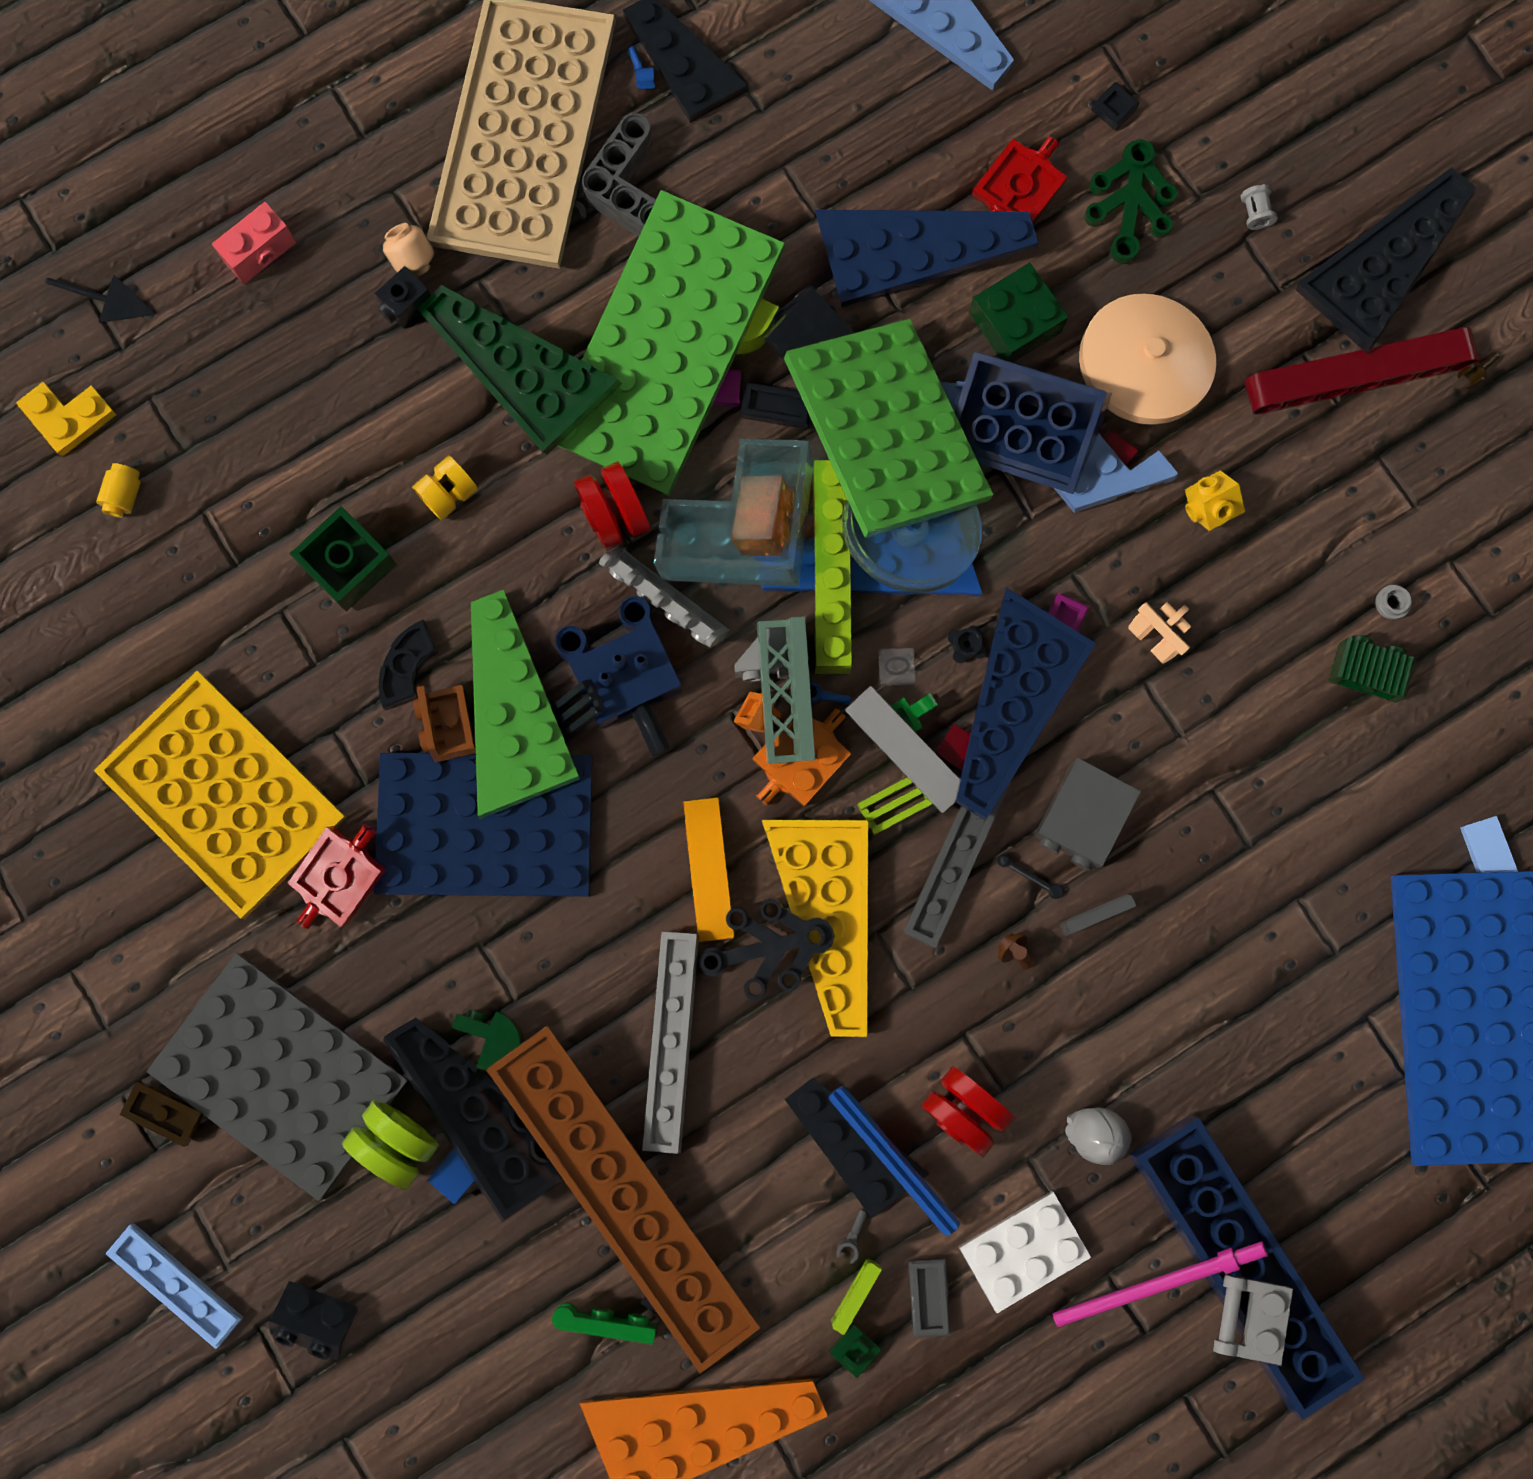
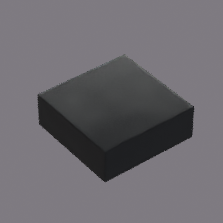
[1091,82,1140,131]

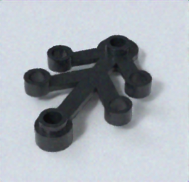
[698,899,834,1000]

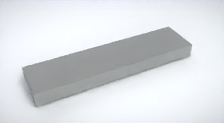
[845,686,960,813]

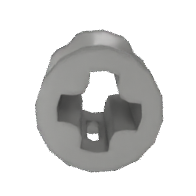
[1240,184,1278,230]

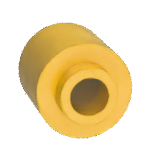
[96,463,141,518]

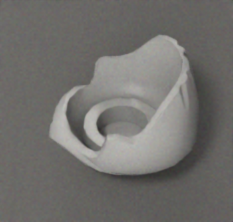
[1065,1107,1132,1165]

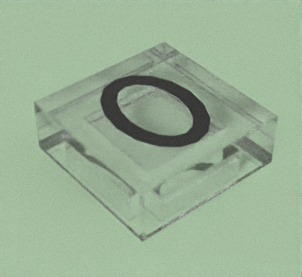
[878,648,916,686]

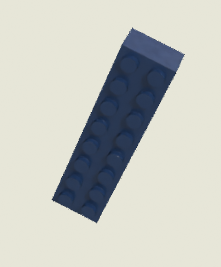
[1129,1116,1365,1420]

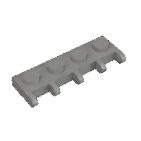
[599,547,730,648]

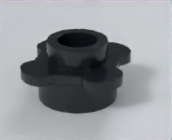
[948,625,987,664]

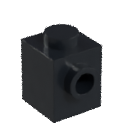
[374,266,431,329]

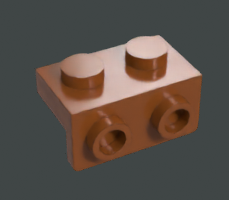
[413,685,476,763]

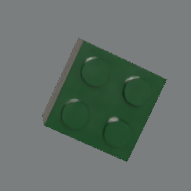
[968,262,1068,362]
[289,506,397,612]

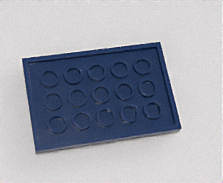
[374,753,593,897]

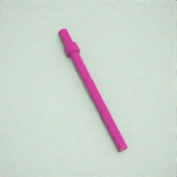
[1053,1241,1268,1327]

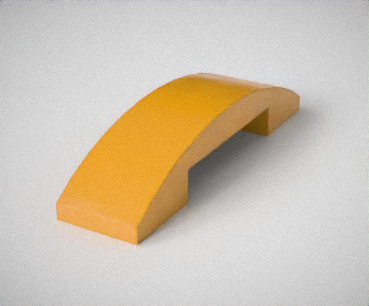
[683,798,734,942]

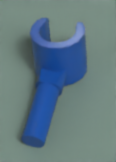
[628,46,655,90]
[810,681,851,706]

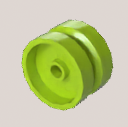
[342,1099,439,1190]

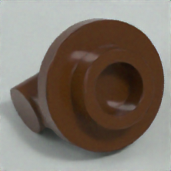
[998,932,1034,969]

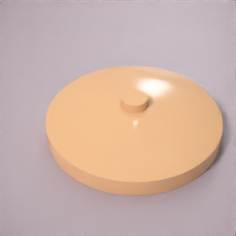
[1079,294,1216,425]

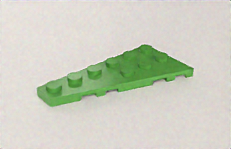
[471,590,580,819]

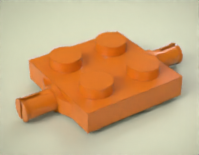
[751,708,851,806]

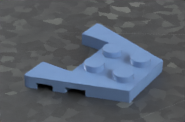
[1054,384,1178,513]

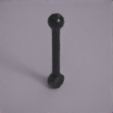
[997,854,1063,899]

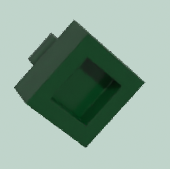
[829,1322,881,1378]

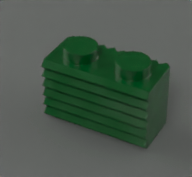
[1328,635,1416,703]

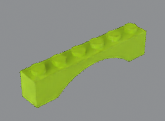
[813,460,852,674]

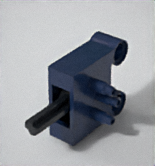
[554,596,682,756]

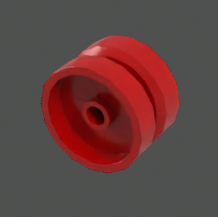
[573,461,651,551]
[920,1066,1015,1158]

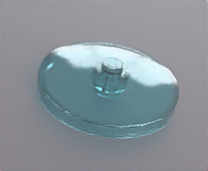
[842,500,982,593]

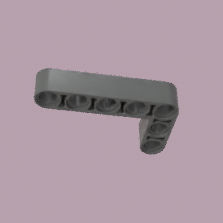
[582,113,656,237]

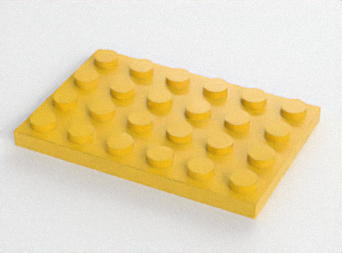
[94,671,347,920]

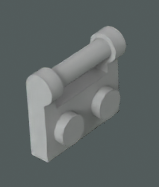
[1213,1274,1293,1365]

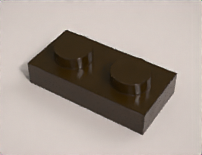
[119,1081,204,1147]

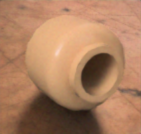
[383,223,434,277]

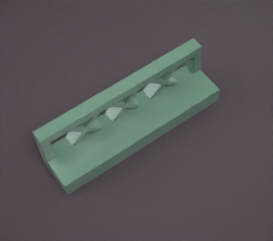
[757,616,815,764]

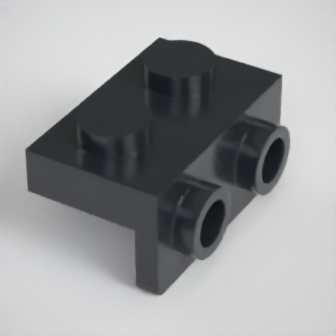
[269,1281,358,1360]

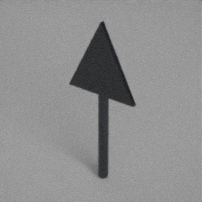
[45,274,156,323]

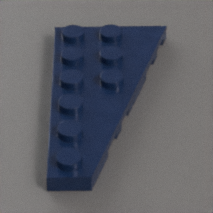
[815,210,1038,307]
[954,588,1096,821]

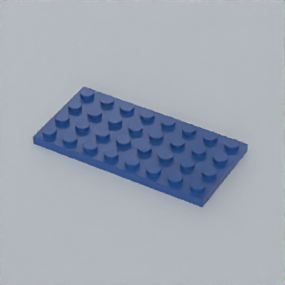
[1390,871,1533,1166]

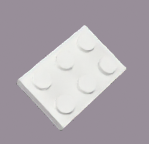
[958,1191,1091,1313]

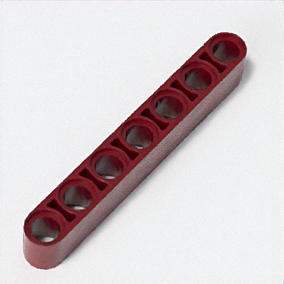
[1244,327,1480,415]

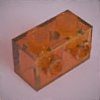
[731,476,795,556]

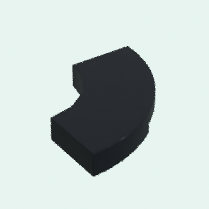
[379,619,438,711]

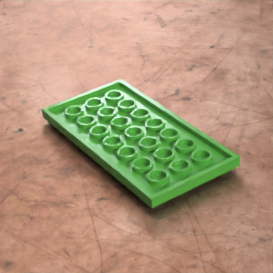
[557,190,786,497]

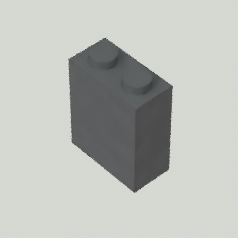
[1034,758,1141,871]

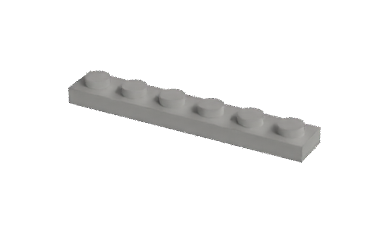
[642,932,699,1154]

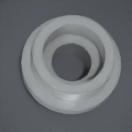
[1375,585,1412,620]

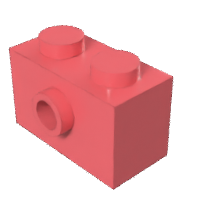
[212,202,296,284]

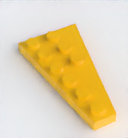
[762,820,868,1037]

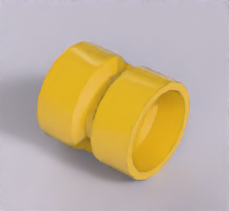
[412,455,478,521]

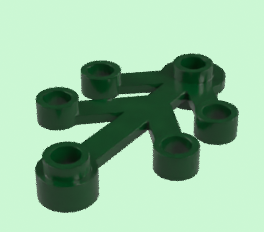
[1084,139,1177,264]

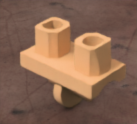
[1128,602,1192,664]

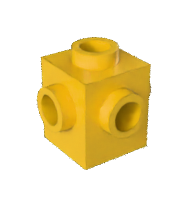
[1185,470,1245,531]

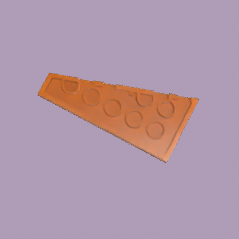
[579,1379,828,1479]

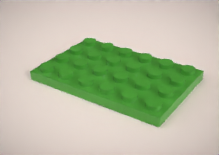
[784,319,993,538]

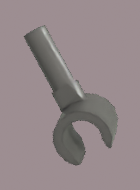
[836,1210,868,1264]

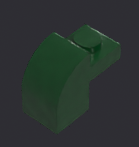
[452,1009,524,1071]

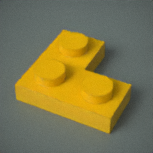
[16,382,116,457]

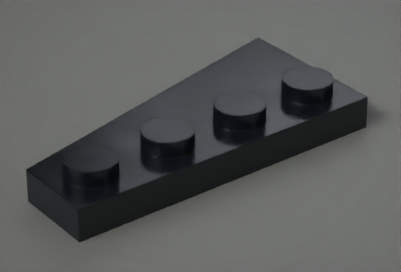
[623,0,747,123]
[784,1077,929,1218]

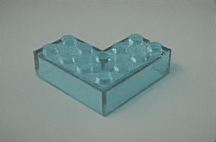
[654,439,814,587]

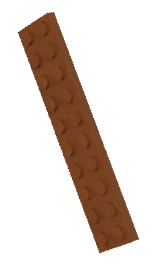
[486,1025,760,1374]

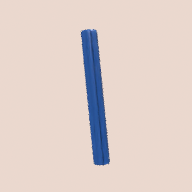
[829,1086,960,1236]

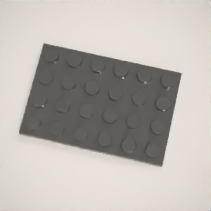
[146,953,409,1201]

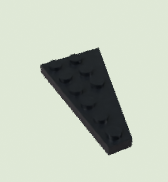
[1296,167,1476,354]
[383,1017,564,1223]

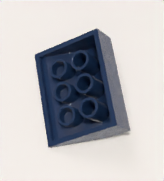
[955,351,1112,494]

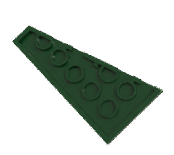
[417,285,623,455]

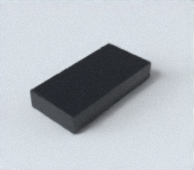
[740,382,810,430]

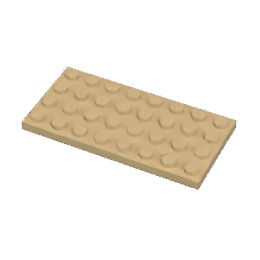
[427,0,616,269]

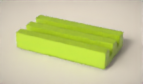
[857,777,933,836]
[831,1258,882,1335]

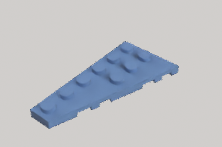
[869,0,1014,91]

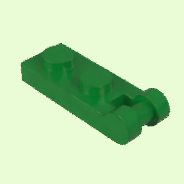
[552,1302,657,1345]

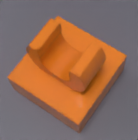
[733,692,781,733]

